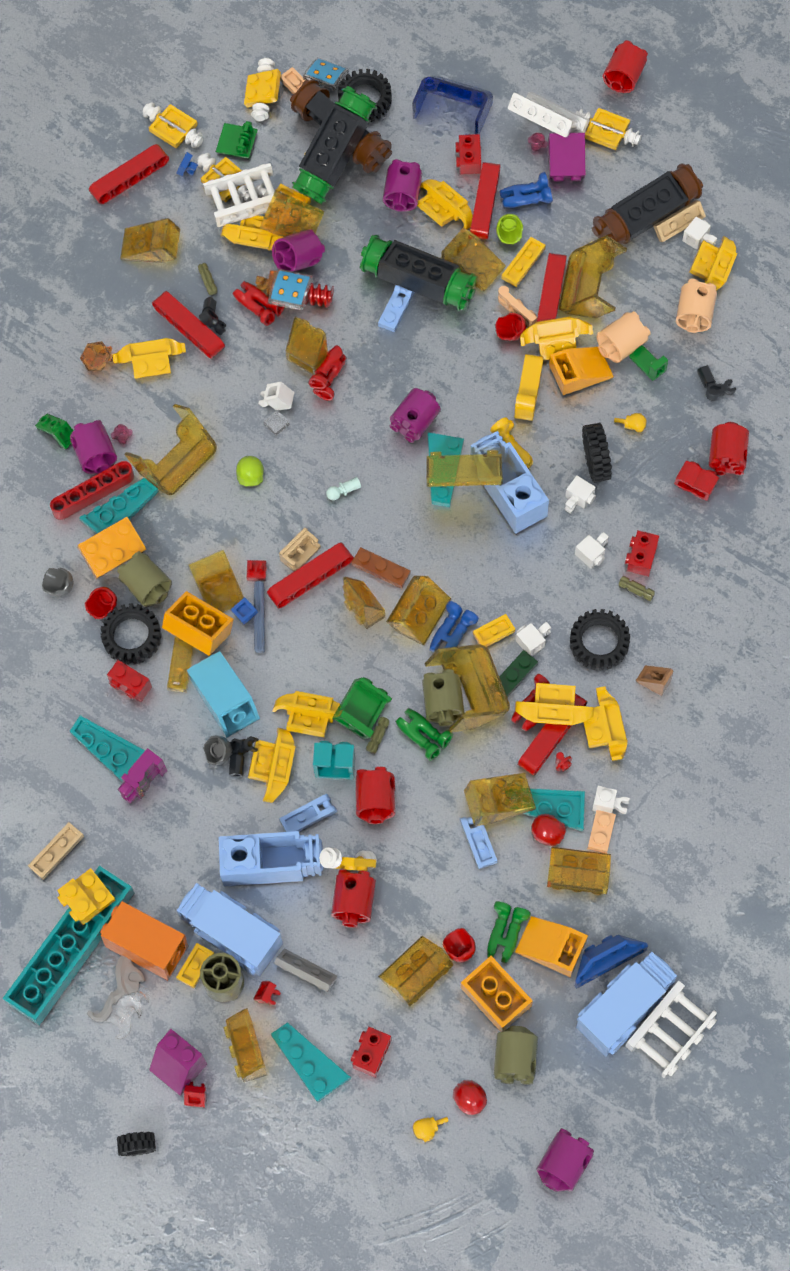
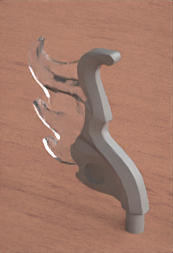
[87,955,150,1039]

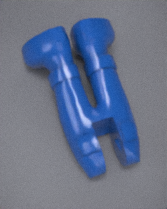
[499,172,553,208]
[429,601,479,659]

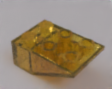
[260,190,325,237]
[120,218,180,263]
[441,227,506,291]
[285,316,328,375]
[187,549,244,612]
[342,577,385,629]
[464,773,536,826]

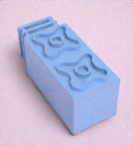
[470,431,549,534]
[219,831,324,886]
[177,883,283,976]
[576,952,677,1057]

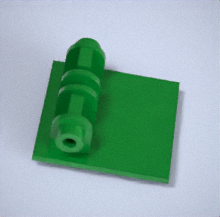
[215,121,258,159]

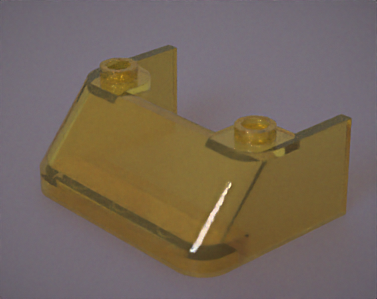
[559,235,627,319]
[124,404,217,495]
[426,450,503,487]
[424,644,510,732]

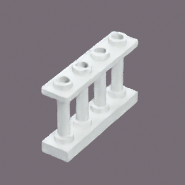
[508,92,590,137]
[203,163,285,227]
[625,981,717,1078]

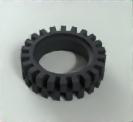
[338,69,392,122]
[582,422,612,483]
[100,603,162,665]
[570,609,630,671]

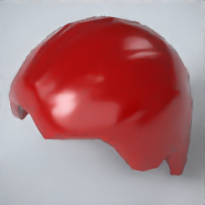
[495,313,527,341]
[85,587,117,619]
[531,814,566,846]
[442,928,476,963]
[453,1080,487,1115]

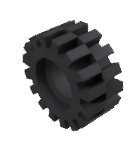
[117,1132,156,1156]

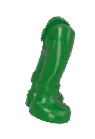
[395,708,453,761]
[487,901,531,964]

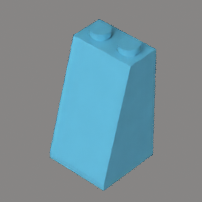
[187,651,260,738]

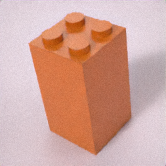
[100,901,188,981]

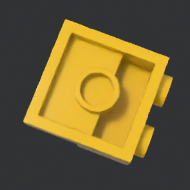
[57,868,116,925]

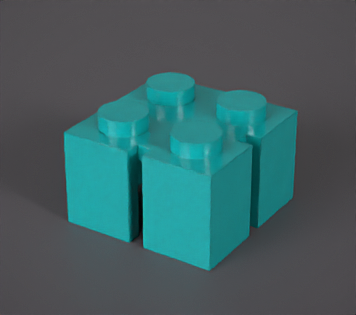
[313,741,356,780]

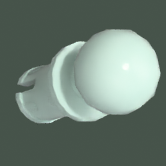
[326,477,361,501]

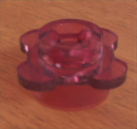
[528,133,548,151]
[111,424,133,444]

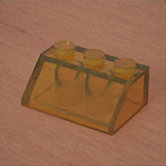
[386,576,451,645]
[547,847,611,895]
[378,936,454,1007]
[223,1008,267,1083]

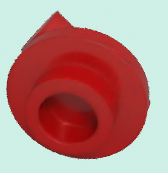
[555,752,572,772]

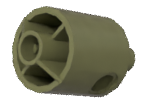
[117,551,172,607]
[422,669,465,726]
[200,953,244,1002]
[493,1026,538,1085]

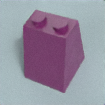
[548,133,586,182]
[149,1029,207,1096]

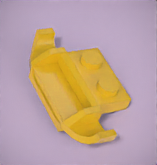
[417,179,472,230]
[221,215,286,251]
[689,236,738,291]
[520,316,593,361]
[112,338,186,379]
[515,683,594,725]
[583,686,627,761]
[272,691,340,738]
[247,727,296,803]

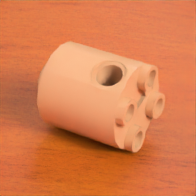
[675,279,717,333]
[596,311,651,363]

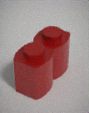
[674,461,719,501]

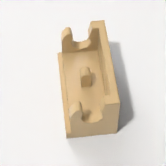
[279,528,321,572]

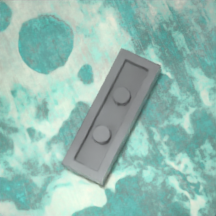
[274,948,337,992]

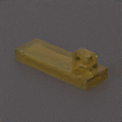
[167,636,194,692]

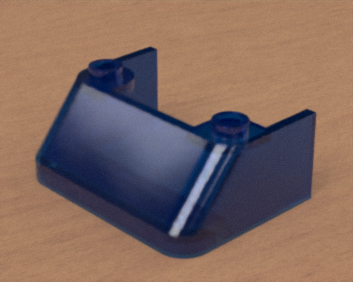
[412,76,493,134]

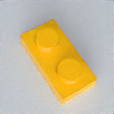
[473,614,515,649]
[176,943,215,989]

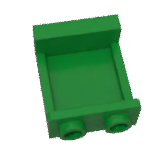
[333,677,392,739]

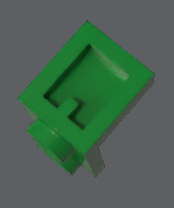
[629,346,668,381]
[35,413,74,449]

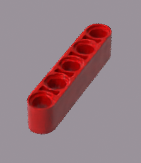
[89,144,169,204]
[470,162,501,240]
[537,253,567,322]
[152,291,225,359]
[50,461,134,520]
[267,542,354,608]
[517,693,588,776]

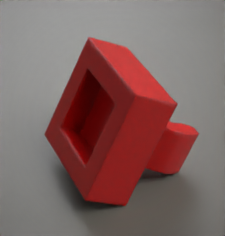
[247,560,267,581]
[253,981,281,1005]
[184,1082,206,1108]

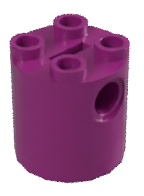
[383,159,422,212]
[272,229,325,273]
[389,388,441,443]
[70,420,117,474]
[536,1128,594,1192]

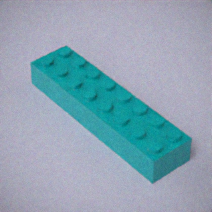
[3,865,135,1026]

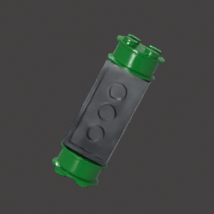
[292,86,377,205]
[359,235,478,311]

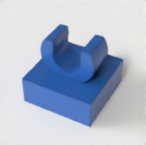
[176,152,198,176]
[230,597,258,625]

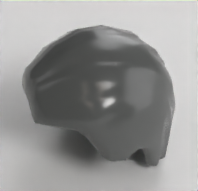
[42,568,74,596]
[203,735,232,765]

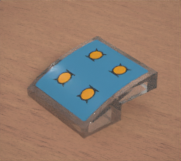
[303,57,349,91]
[268,269,313,311]

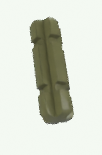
[198,263,218,296]
[619,576,655,601]
[366,717,389,754]

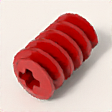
[303,282,334,308]

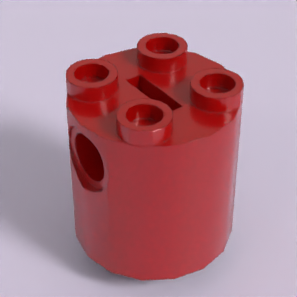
[602,40,648,93]
[709,422,749,476]
[355,766,396,824]
[331,870,376,928]

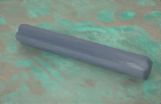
[254,581,265,653]

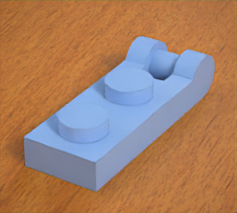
[378,285,414,332]
[279,794,337,832]
[460,812,497,869]

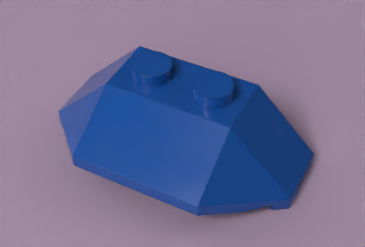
[574,935,648,989]

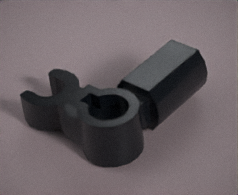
[199,297,226,335]
[697,365,736,401]
[229,736,259,777]

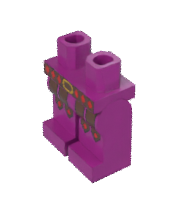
[118,748,168,804]

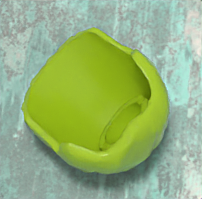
[496,214,523,245]
[236,456,264,486]

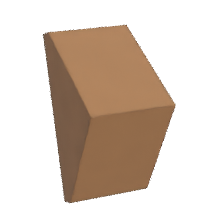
[636,665,674,696]

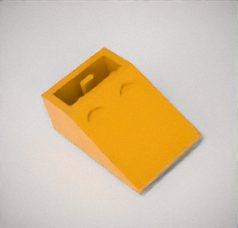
[549,347,614,395]
[515,916,588,978]

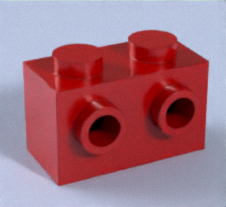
[455,134,481,175]
[625,530,659,577]
[107,660,152,702]
[351,1026,392,1078]

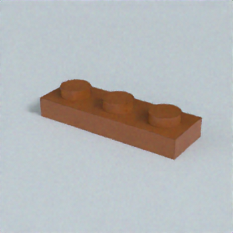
[352,547,411,589]

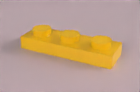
[501,237,546,287]

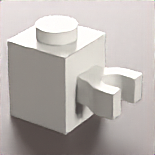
[682,217,717,250]
[258,382,294,411]
[565,476,596,514]
[575,532,609,569]
[516,622,551,656]
[592,786,630,814]

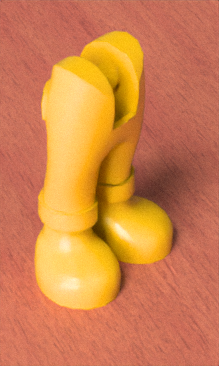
[490,417,533,468]

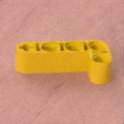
[514,354,544,421]

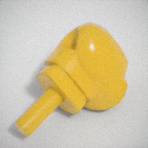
[614,413,647,433]
[413,1117,448,1142]

